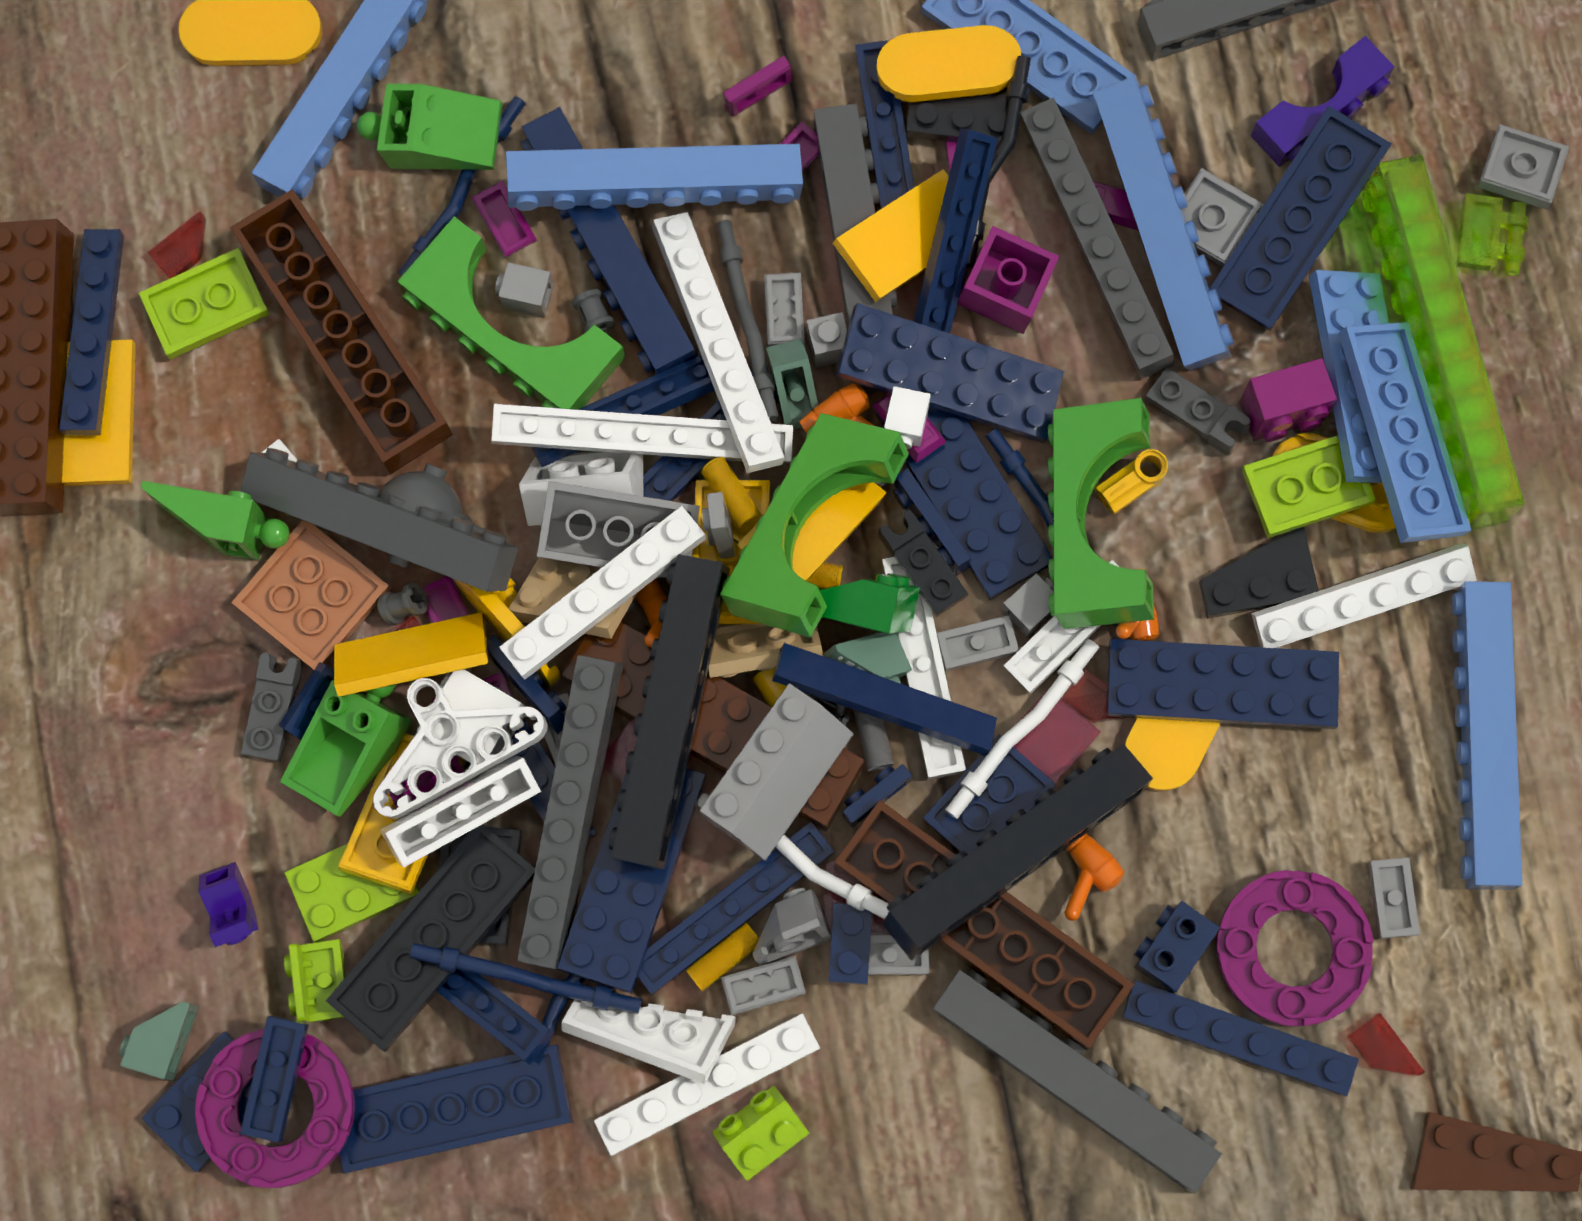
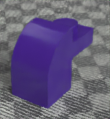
[198,862,258,947]

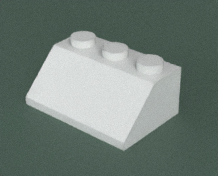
[519,451,643,527]

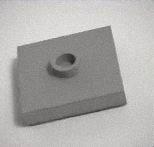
[1477,124,1569,210]
[1183,168,1264,267]

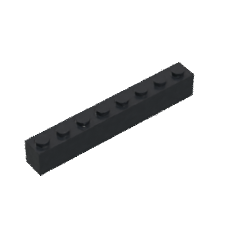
[609,554,730,869]
[882,743,1153,961]

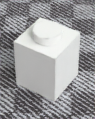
[884,386,930,449]

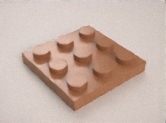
[231,520,391,670]

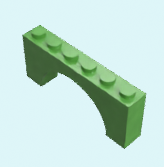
[397,217,626,410]
[1048,398,1154,629]
[720,413,909,638]

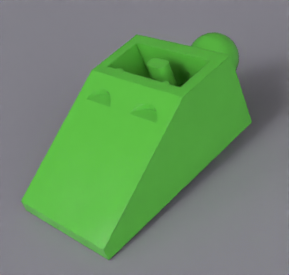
[357,84,502,170]
[141,481,290,561]
[280,680,412,816]

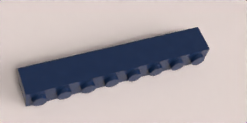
[520,107,696,375]

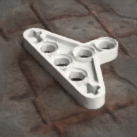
[373,678,547,819]

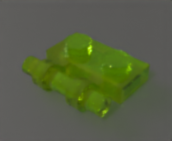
[1456,193,1528,276]

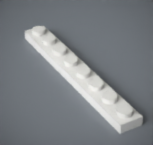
[652,212,784,473]
[491,404,793,465]

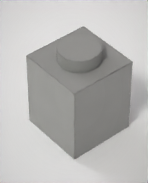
[495,263,554,318]
[807,312,847,368]
[1001,573,1054,638]

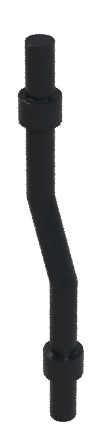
[967,56,1031,267]

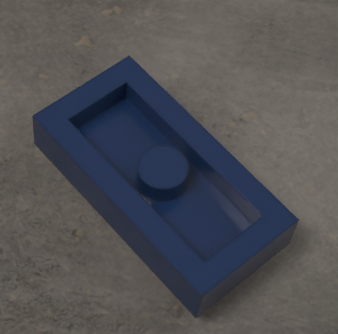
[278,662,334,740]
[843,764,912,828]
[829,903,872,985]

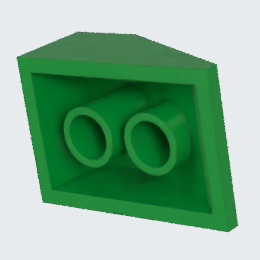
[820,573,920,634]

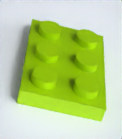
[139,248,270,360]
[1241,435,1376,538]
[284,844,420,943]

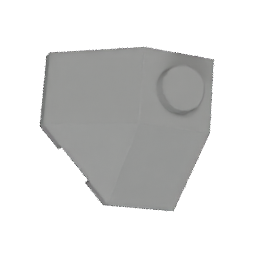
[753,888,832,966]

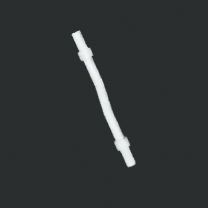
[945,639,1099,819]
[698,793,889,919]

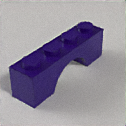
[1251,36,1394,167]

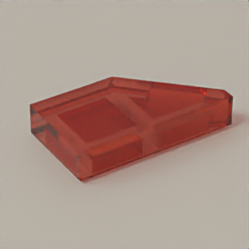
[147,211,206,279]
[1062,669,1130,723]
[1347,1013,1425,1076]

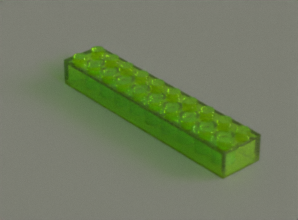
[1362,154,1525,530]

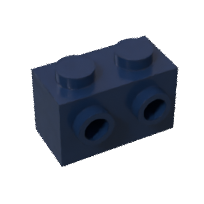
[1134,901,1220,993]

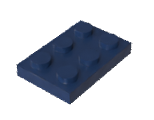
[922,734,1056,854]
[141,1032,253,1172]

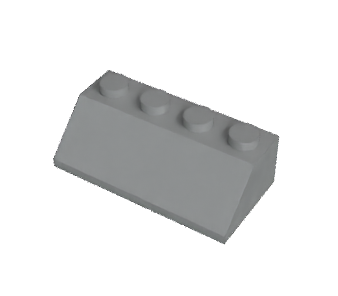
[537,481,700,578]
[700,683,854,861]

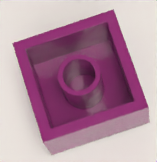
[957,226,1060,334]
[1239,358,1337,442]

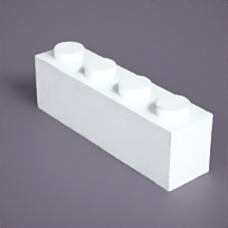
[380,755,541,868]

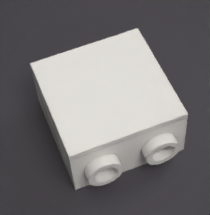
[416,669,525,772]

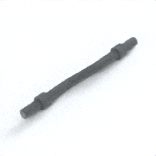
[717,220,778,421]

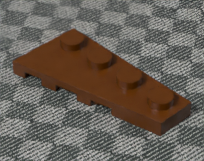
[1410,1112,1582,1192]

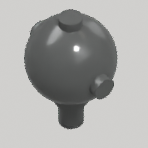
[378,463,487,569]

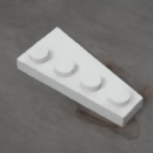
[562,999,736,1084]

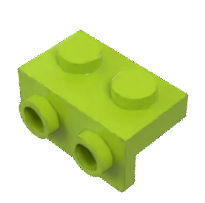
[284,939,346,1024]
[712,1086,810,1181]

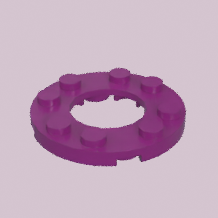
[1216,870,1374,1027]
[195,1029,355,1188]

